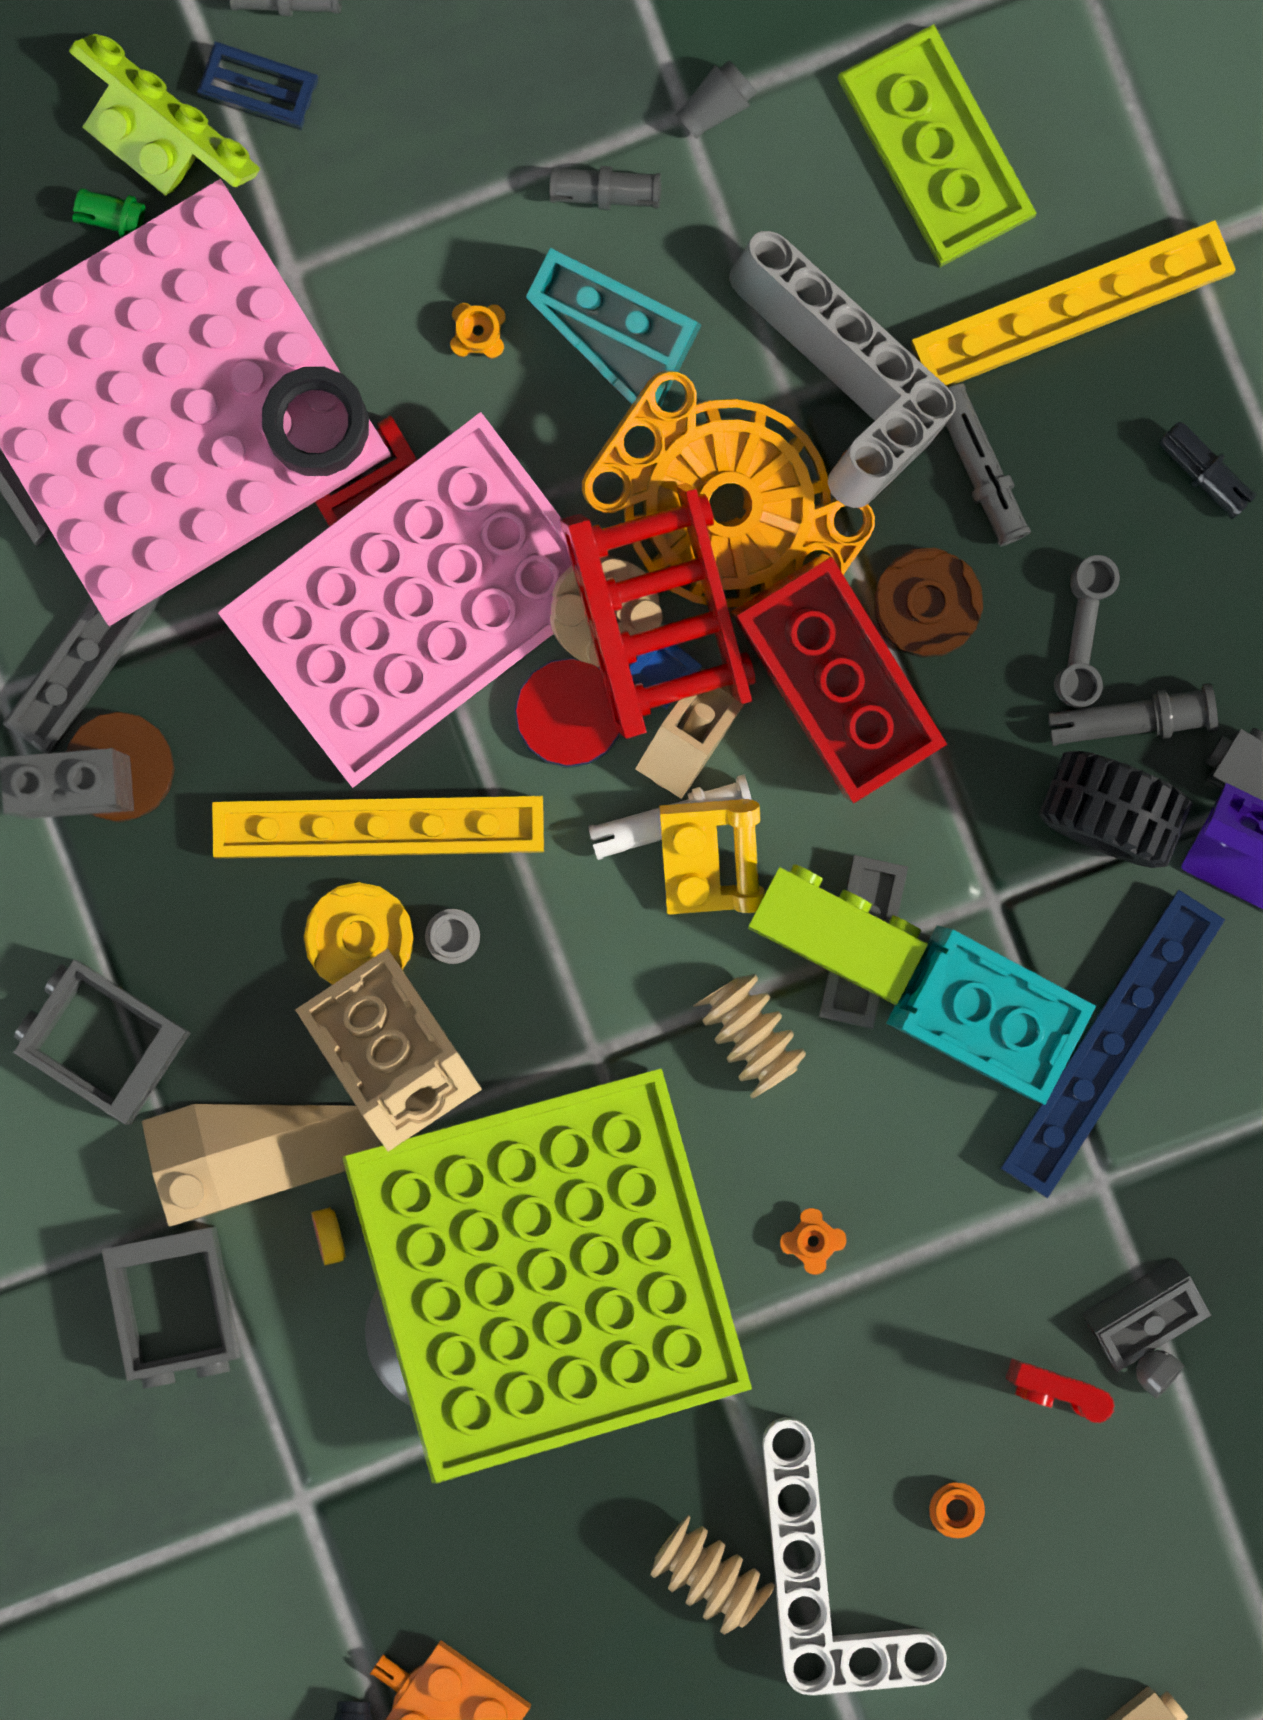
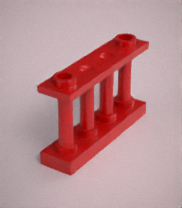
[560,483,756,739]

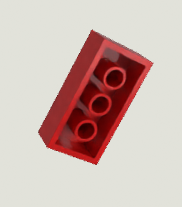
[730,554,947,804]

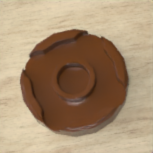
[873,548,983,658]
[66,712,175,823]

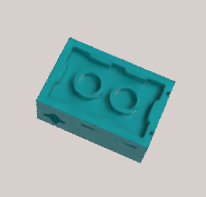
[886,925,1096,1105]

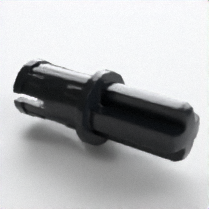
[1160,422,1257,520]

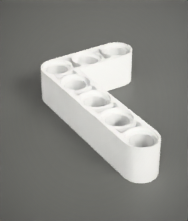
[762,1417,947,1695]

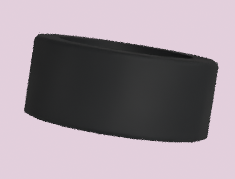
[262,366,369,476]

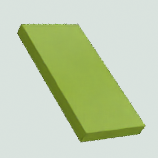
[837,24,1037,267]

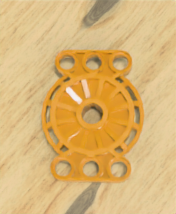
[582,371,875,607]

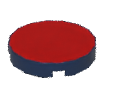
[515,658,620,768]

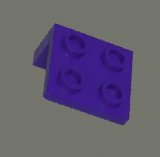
[1182,783,1263,909]

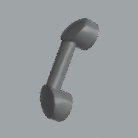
[1054,555,1120,708]

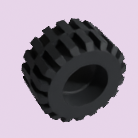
[1038,751,1192,868]

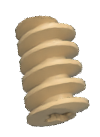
[693,974,806,1099]
[650,1515,775,1635]

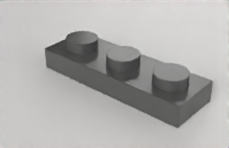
[819,855,908,1029]

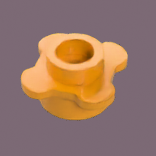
[450,303,506,359]

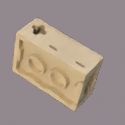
[295,948,482,1152]

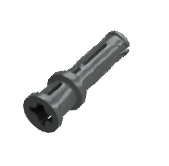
[1048,683,1218,746]

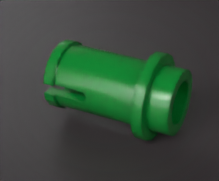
[73,188,146,238]

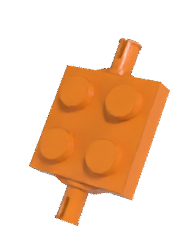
[370,1640,531,1720]

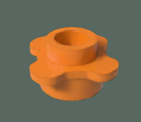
[780,1208,846,1275]

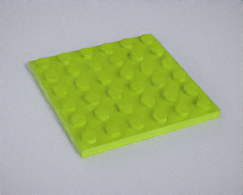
[342,1068,752,1483]

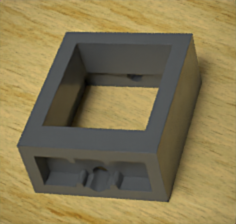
[0,748,134,820]
[13,959,191,1125]
[102,1227,241,1389]

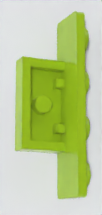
[69,34,260,196]

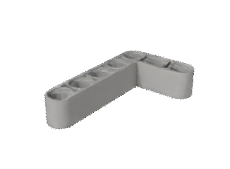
[729,231,956,508]

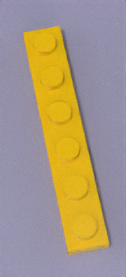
[911,220,1236,387]
[212,796,544,858]

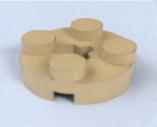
[550,556,663,667]

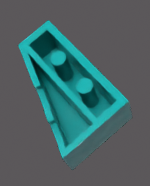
[526,248,702,408]

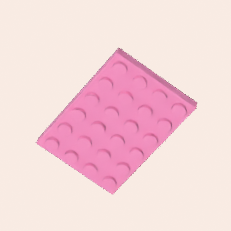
[218,412,572,788]

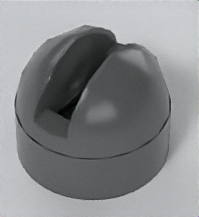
[1136,1350,1185,1399]

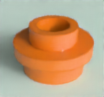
[929,1482,985,1538]

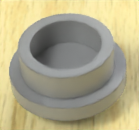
[425,909,480,964]

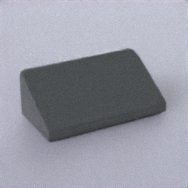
[1083,1259,1211,1372]

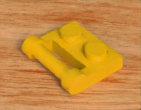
[659,799,765,915]

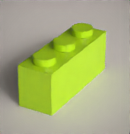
[748,864,928,1005]

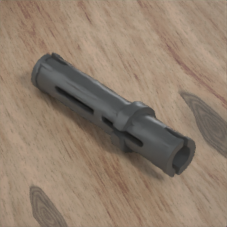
[945,384,1031,547]

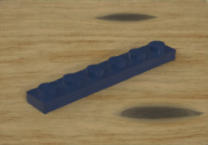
[1000,890,1225,1198]

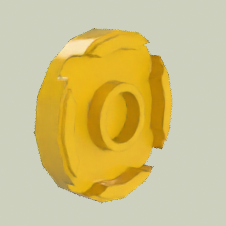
[303,882,414,985]

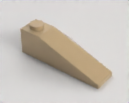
[142,1104,382,1227]

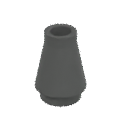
[675,60,757,139]

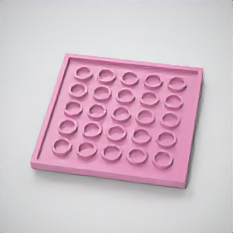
[0,179,391,626]

